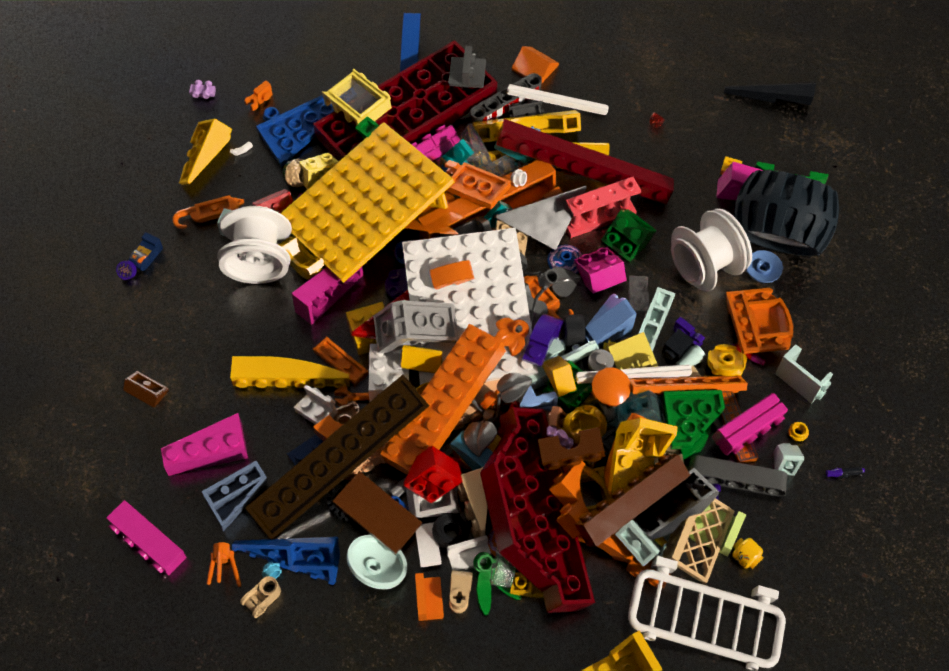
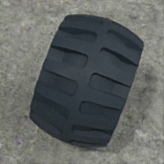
[734,170,839,257]

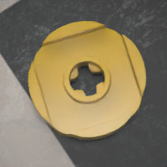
[707,344,747,376]

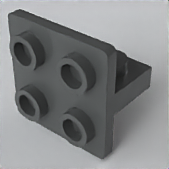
[448,46,486,88]

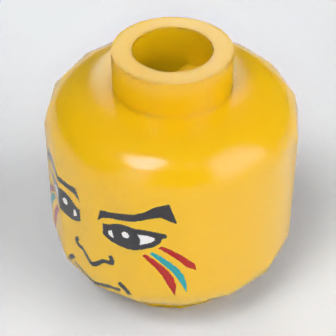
[732,538,764,569]

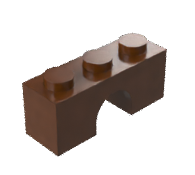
[538,427,606,470]

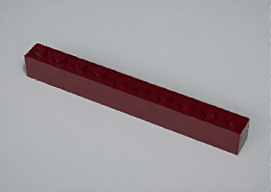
[496,119,674,204]

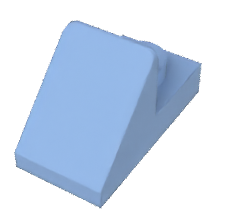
[519,385,558,411]

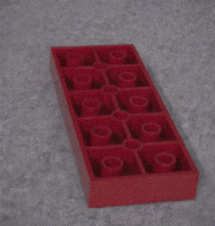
[313,40,497,161]

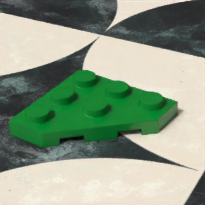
[662,390,725,450]

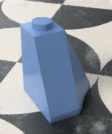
[585,294,637,348]

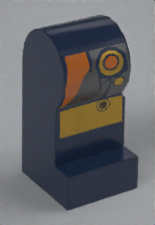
[129,232,163,271]

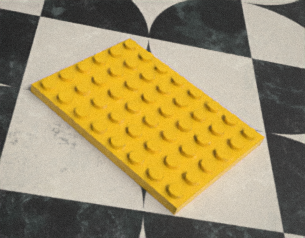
[280,122,455,283]

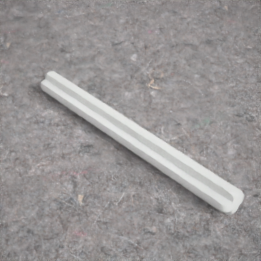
[507,84,609,115]
[576,364,692,384]

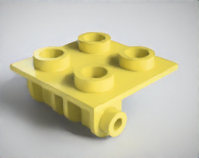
[608,332,658,369]

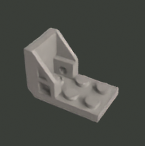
[373,300,459,353]

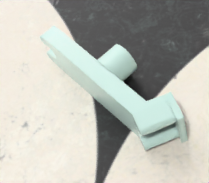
[553,340,599,363]

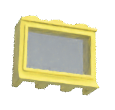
[322,69,392,126]

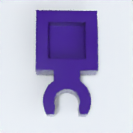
[673,316,705,347]

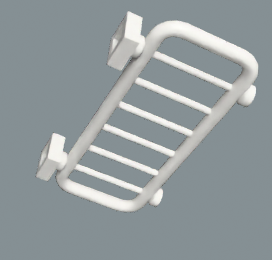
[628,556,786,671]

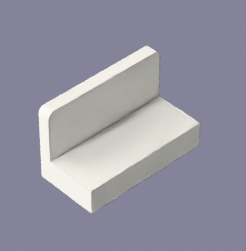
[447,535,491,571]

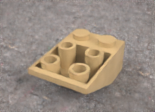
[457,467,488,538]

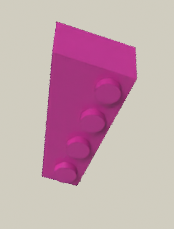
[716,162,763,200]
[291,267,363,325]
[161,413,248,476]

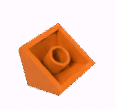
[512,46,559,83]

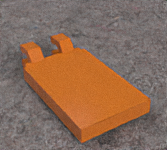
[445,160,511,209]

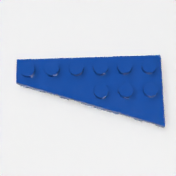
[256,88,357,167]

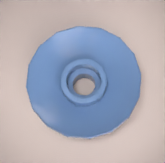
[746,250,783,283]

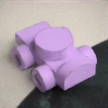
[189,80,216,99]
[547,426,574,449]

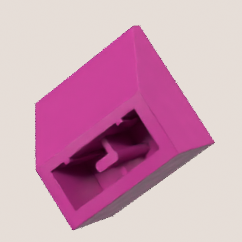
[574,247,627,294]

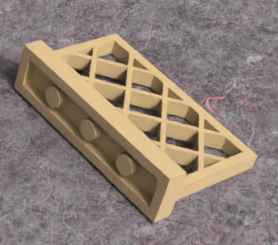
[662,498,735,584]

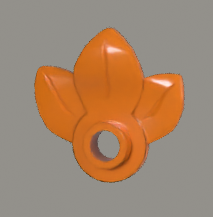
[495,318,529,356]

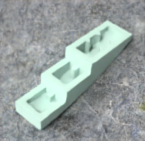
[639,287,675,352]

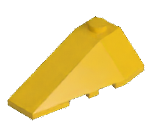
[179,118,232,185]

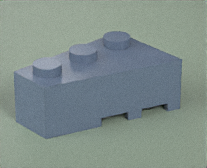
[202,461,267,532]

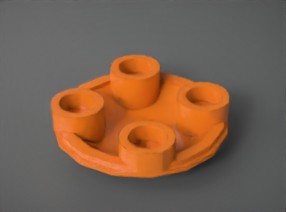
[591,367,631,407]

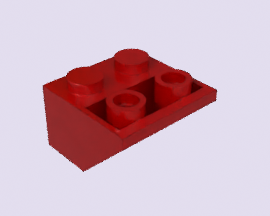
[404,446,463,503]

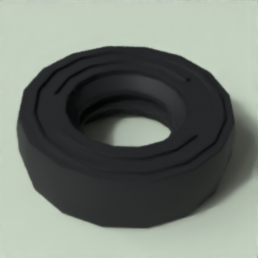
[432,513,469,549]

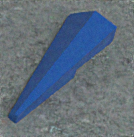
[232,537,340,585]

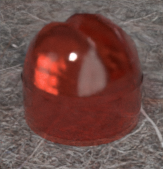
[649,112,665,127]

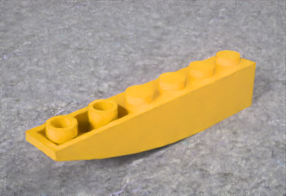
[230,356,350,388]

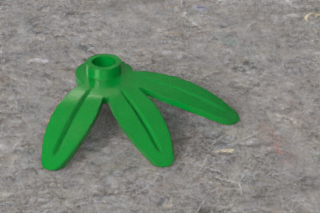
[473,552,521,615]

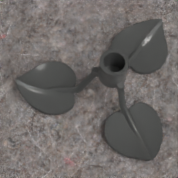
[520,252,581,329]
[464,373,533,457]

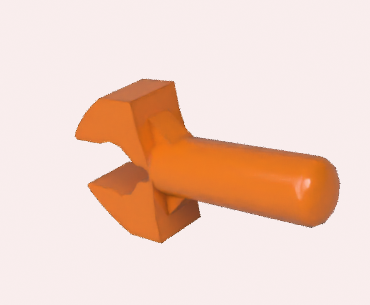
[334,386,369,406]

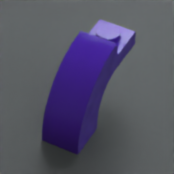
[522,314,564,367]

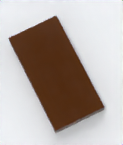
[332,471,422,555]

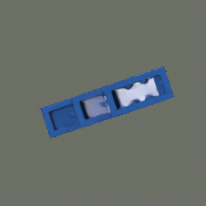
[400,13,421,72]

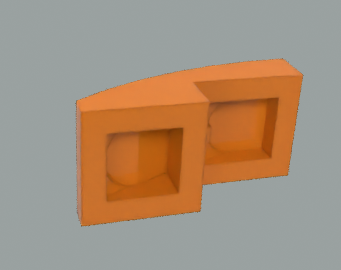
[430,260,475,290]

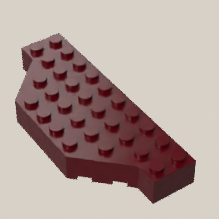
[480,407,595,613]

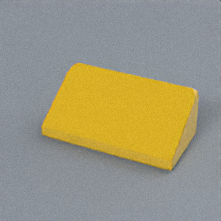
[401,345,442,373]

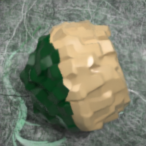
[283,158,305,187]

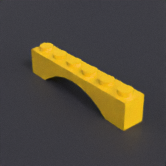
[472,110,581,143]

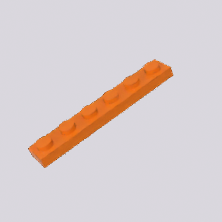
[629,376,748,396]

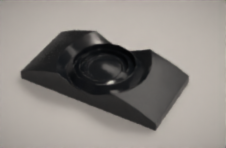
[632,468,719,540]

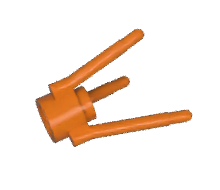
[207,542,241,587]

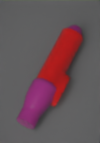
[732,344,766,366]

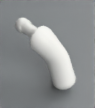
[230,142,253,156]

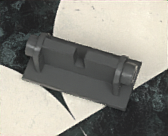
[507,100,544,118]

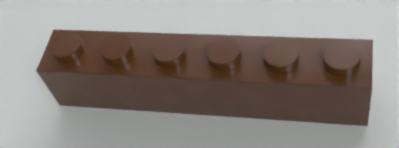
[574,453,690,547]

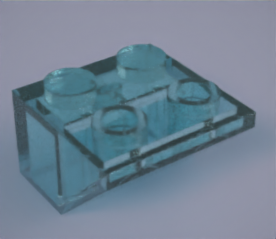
[615,390,665,425]

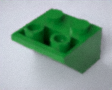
[601,209,657,262]

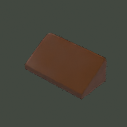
[123,371,169,407]

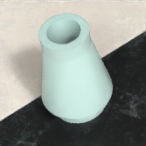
[676,345,706,366]

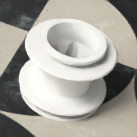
[217,206,292,284]
[671,209,752,291]

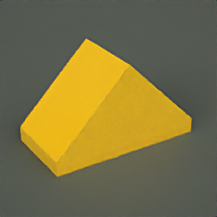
[542,356,576,397]

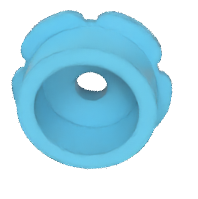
[261,562,282,579]

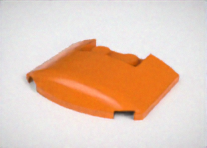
[725,288,793,354]

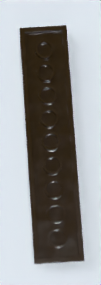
[245,374,430,540]

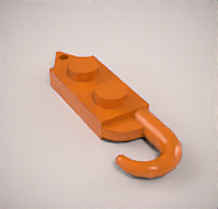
[172,195,244,229]
[524,276,574,320]

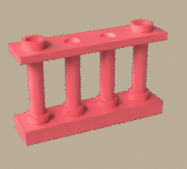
[566,177,641,238]

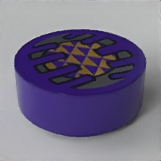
[116,260,137,280]

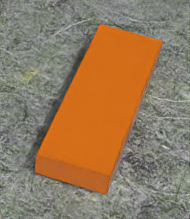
[313,336,369,386]

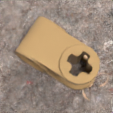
[449,570,473,613]
[240,576,281,618]

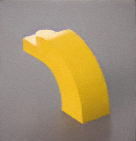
[278,236,325,280]

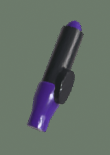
[826,466,865,479]

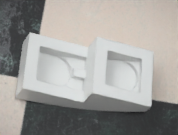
[415,522,441,567]

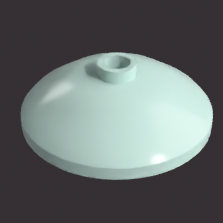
[346,535,407,589]

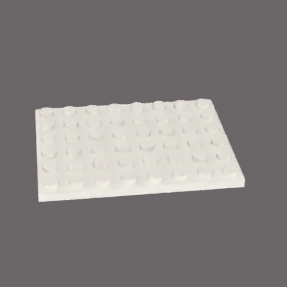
[402,228,538,385]

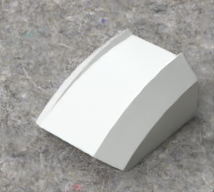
[406,486,460,518]

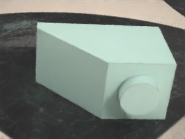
[773,443,804,475]

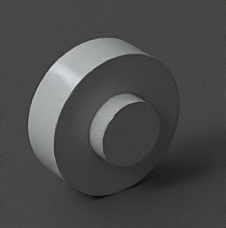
[588,349,614,371]

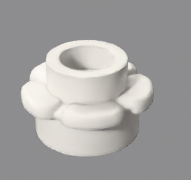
[511,169,527,187]

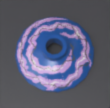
[547,244,582,274]

